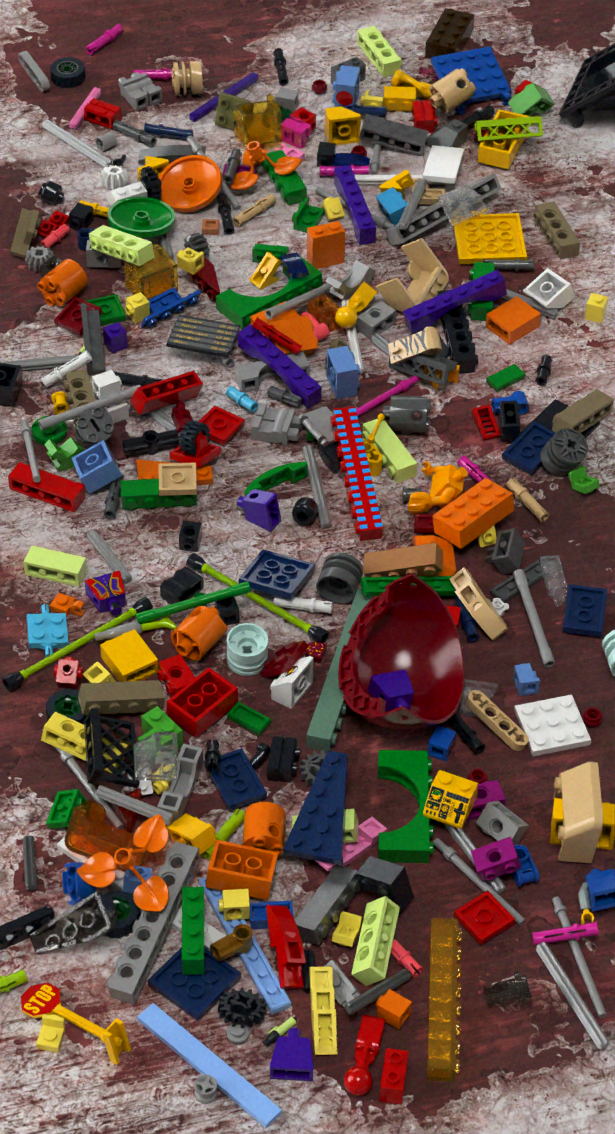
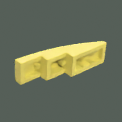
[309,967,337,1055]

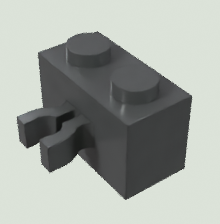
[485,528,525,575]

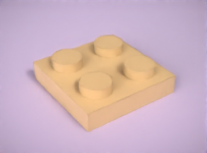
[159,463,197,496]

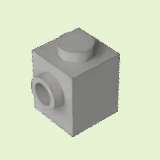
[274,87,299,113]

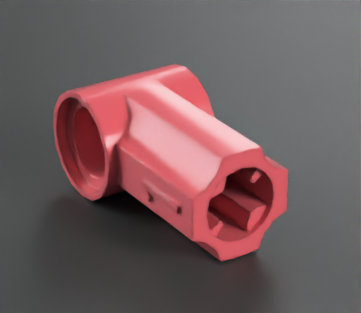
[301,312,330,341]

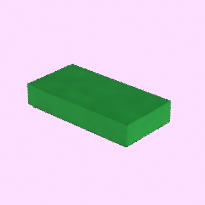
[486,364,525,392]
[227,701,271,736]

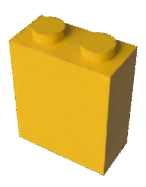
[100,629,159,682]

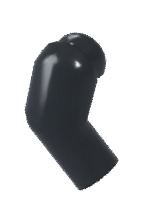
[249,742,271,769]

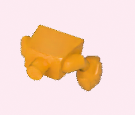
[408,461,468,515]

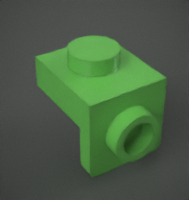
[569,466,600,494]

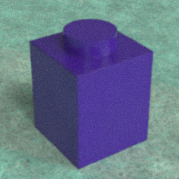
[103,322,128,353]

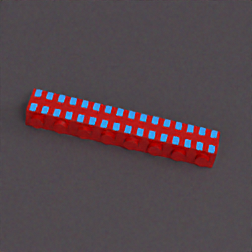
[330,406,383,541]

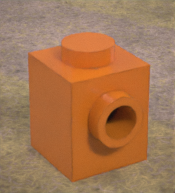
[376,989,412,1029]

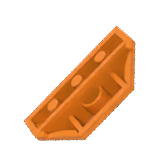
[412,535,456,576]

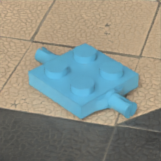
[26,604,68,658]

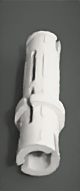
[41,350,93,388]
[274,595,333,614]

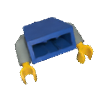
[578,868,615,924]

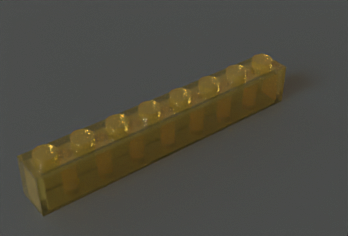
[427,918,462,1082]

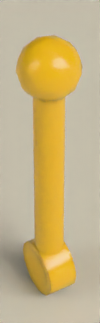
[368,413,385,442]

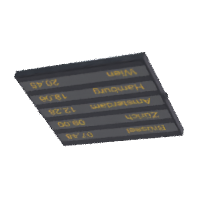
[166,315,240,358]

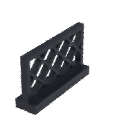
[84,708,139,788]

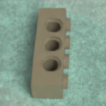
[533,201,580,259]
[63,369,96,426]

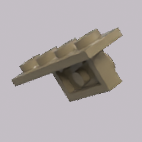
[10,208,41,258]

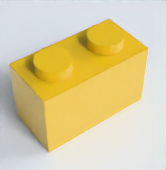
[383,86,416,112]
[167,813,216,855]

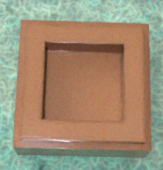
[202,219,220,235]

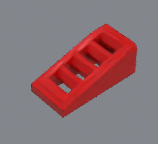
[472,405,500,441]

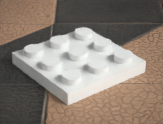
[514,695,591,757]

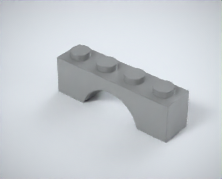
[235,352,310,393]
[157,744,203,825]

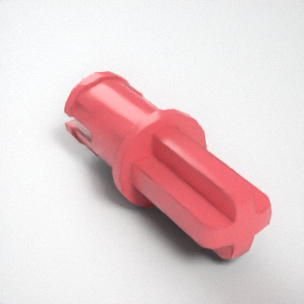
[40,224,70,248]
[391,939,423,978]

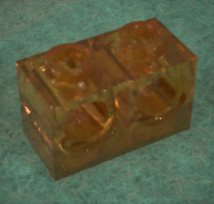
[307,294,341,333]

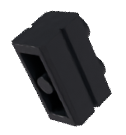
[498,401,520,442]
[267,736,301,783]

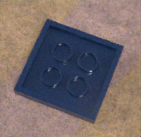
[238,549,315,600]
[148,947,241,1021]

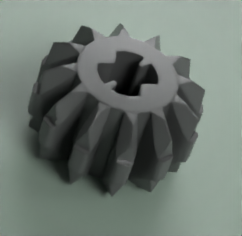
[184,233,210,259]

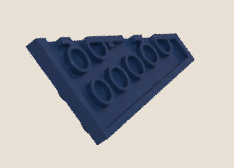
[283,750,349,865]

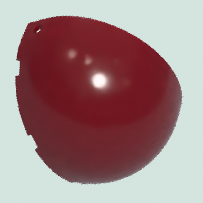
[338,573,465,731]

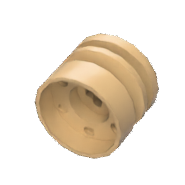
[171,60,203,96]

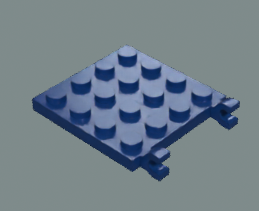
[431,46,511,115]

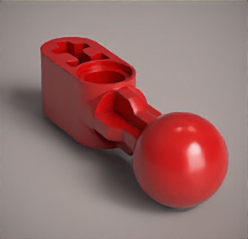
[344,1014,386,1096]

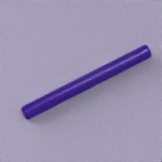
[189,72,258,122]

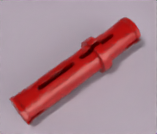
[251,317,302,355]

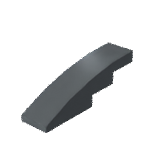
[138,145,206,164]

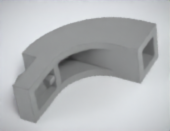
[325,260,376,300]

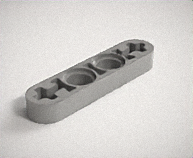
[18,51,50,92]

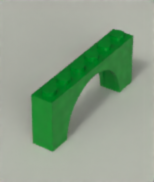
[216,252,322,330]
[378,750,434,863]

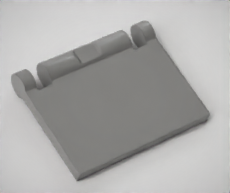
[298,406,335,447]

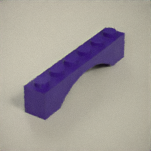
[334,165,376,245]
[403,270,507,333]
[238,324,322,409]

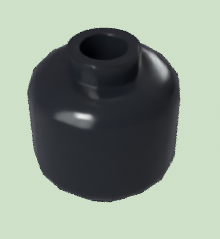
[39,181,65,205]
[292,497,318,525]

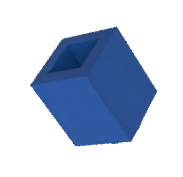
[428,725,456,762]

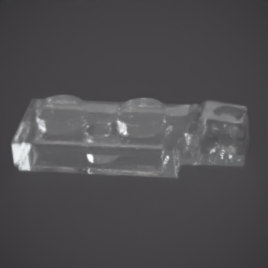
[539,555,567,606]

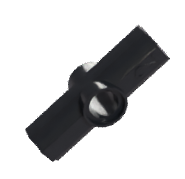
[122,429,180,456]

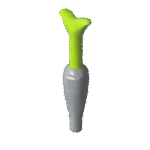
[95,615,177,641]

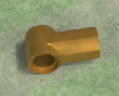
[210,924,252,962]

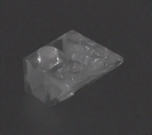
[438,184,487,227]
[133,732,178,781]

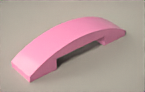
[315,817,387,871]

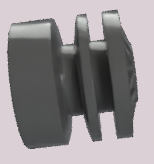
[540,428,588,476]
[316,552,363,604]

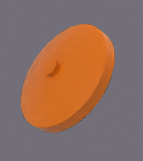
[159,155,222,213]

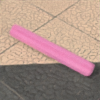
[69,87,101,129]

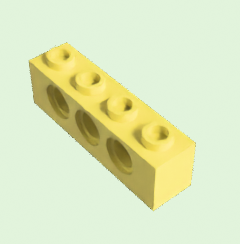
[41,712,128,773]

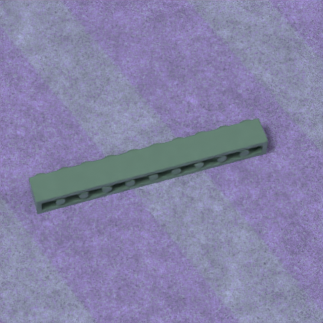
[306,589,373,752]

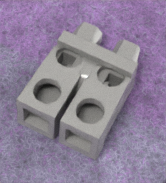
[118,72,162,111]
[251,403,304,445]

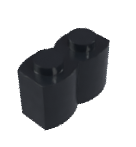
[160,567,204,604]

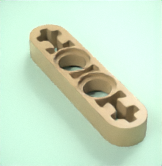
[466,690,529,751]

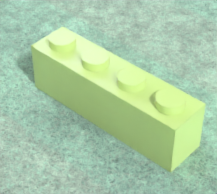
[361,419,417,483]

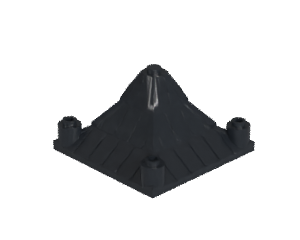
[559,43,615,126]

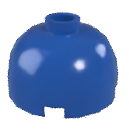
[62,862,97,906]

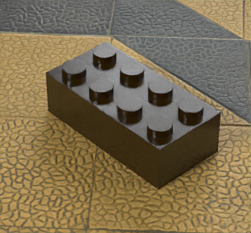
[425,8,474,59]

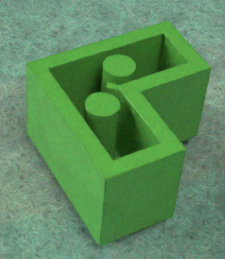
[508,83,555,116]
[138,706,183,766]

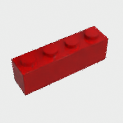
[130,371,203,415]
[8,462,85,513]

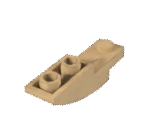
[449,567,508,641]

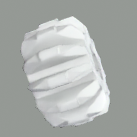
[100,165,128,190]

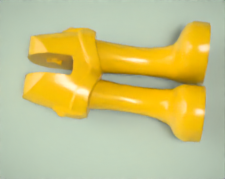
[391,69,431,100]

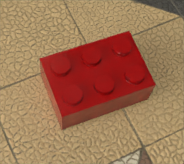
[166,667,238,738]

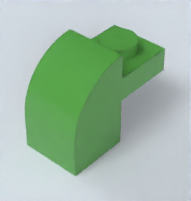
[44,437,85,470]

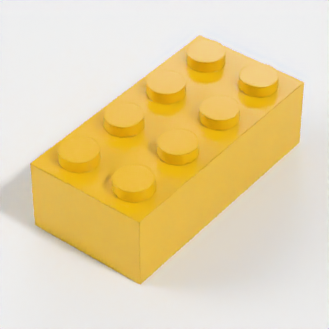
[478,109,530,170]

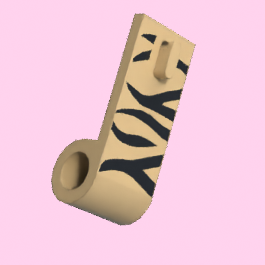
[388,326,442,365]

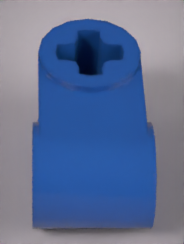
[512,845,539,887]

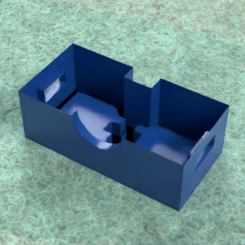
[250,900,294,930]

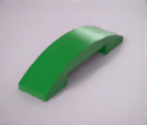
[244,462,308,497]

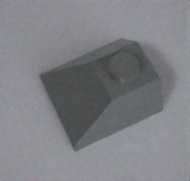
[425,119,468,148]

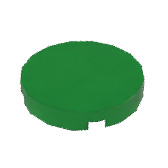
[32,416,68,445]

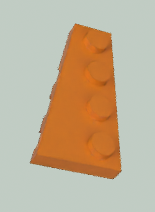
[136,459,213,485]

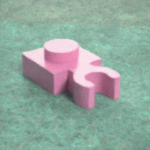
[275,143,305,160]

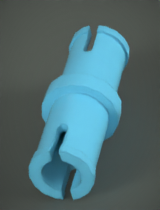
[226,386,259,413]

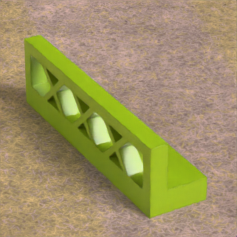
[474,116,543,141]

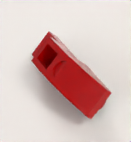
[266,905,306,990]

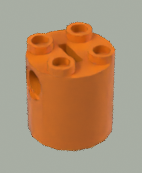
[37,259,88,307]
[171,606,228,661]
[242,802,286,857]

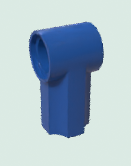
[491,391,530,415]

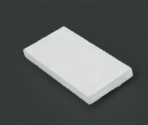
[422,145,464,185]

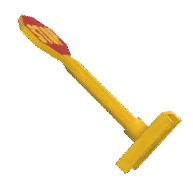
[21,982,131,1065]

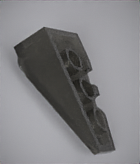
[29,890,118,954]

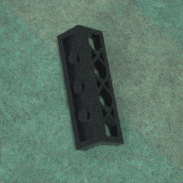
[0,906,56,951]

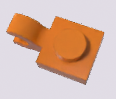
[49,593,85,617]

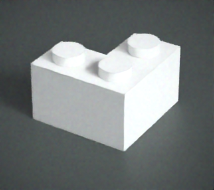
[92,370,130,424]

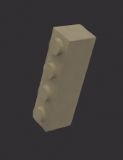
[552,389,614,433]
[78,680,164,715]

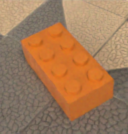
[432,478,514,549]

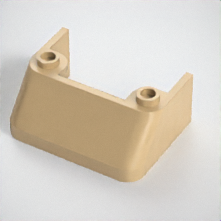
[376,238,449,312]
[553,762,603,863]

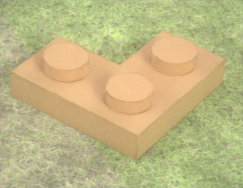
[411,178,445,205]

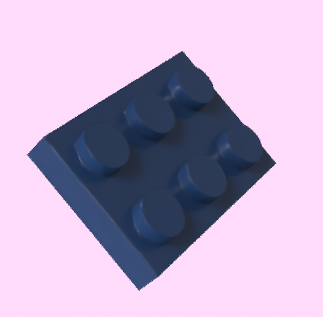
[502,421,555,475]
[563,584,607,637]
[204,748,267,811]

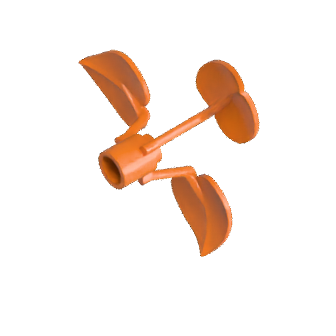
[231,141,302,190]
[76,814,169,912]

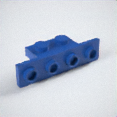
[140,287,202,328]

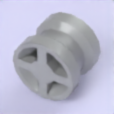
[194,1075,217,1104]

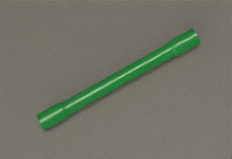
[136,581,252,624]

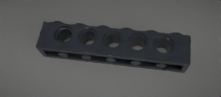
[437,290,478,374]

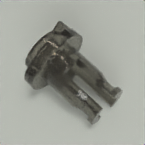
[483,970,532,1008]

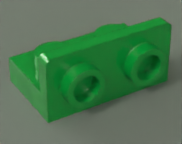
[292,197,325,233]
[252,244,289,265]
[46,789,88,834]

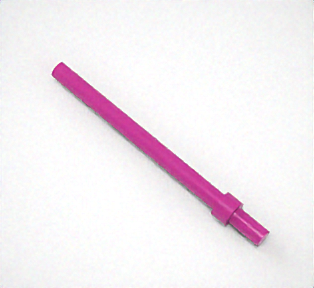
[356,376,419,416]

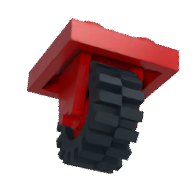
[169,420,221,468]

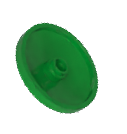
[108,197,175,238]

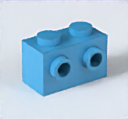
[376,187,408,225]

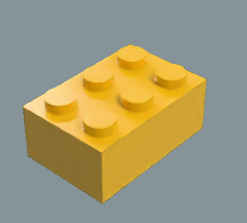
[549,798,615,850]

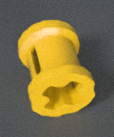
[51,391,70,414]

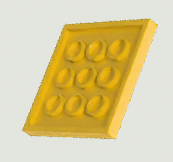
[452,213,527,264]

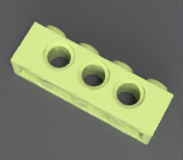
[357,26,402,77]
[89,225,154,266]
[351,896,400,986]

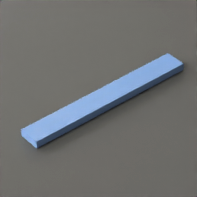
[199,876,291,1015]
[137,1003,282,1128]

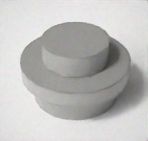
[227,1024,249,1045]

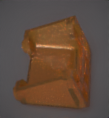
[64,800,154,872]

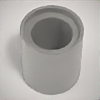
[96,131,117,151]

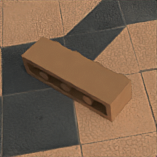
[363,543,443,577]

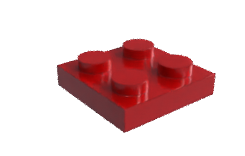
[198,405,245,445]
[454,890,515,945]

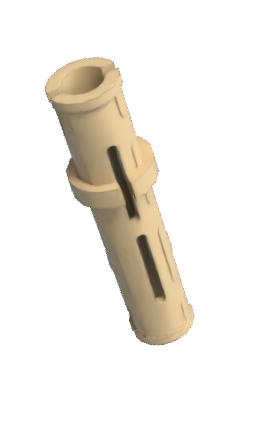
[233,193,276,226]
[506,478,549,522]

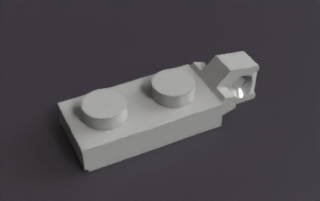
[324,959,366,1015]

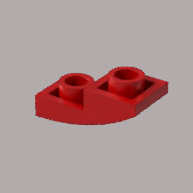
[37,210,69,238]

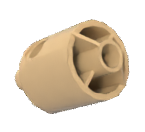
[429,68,476,113]

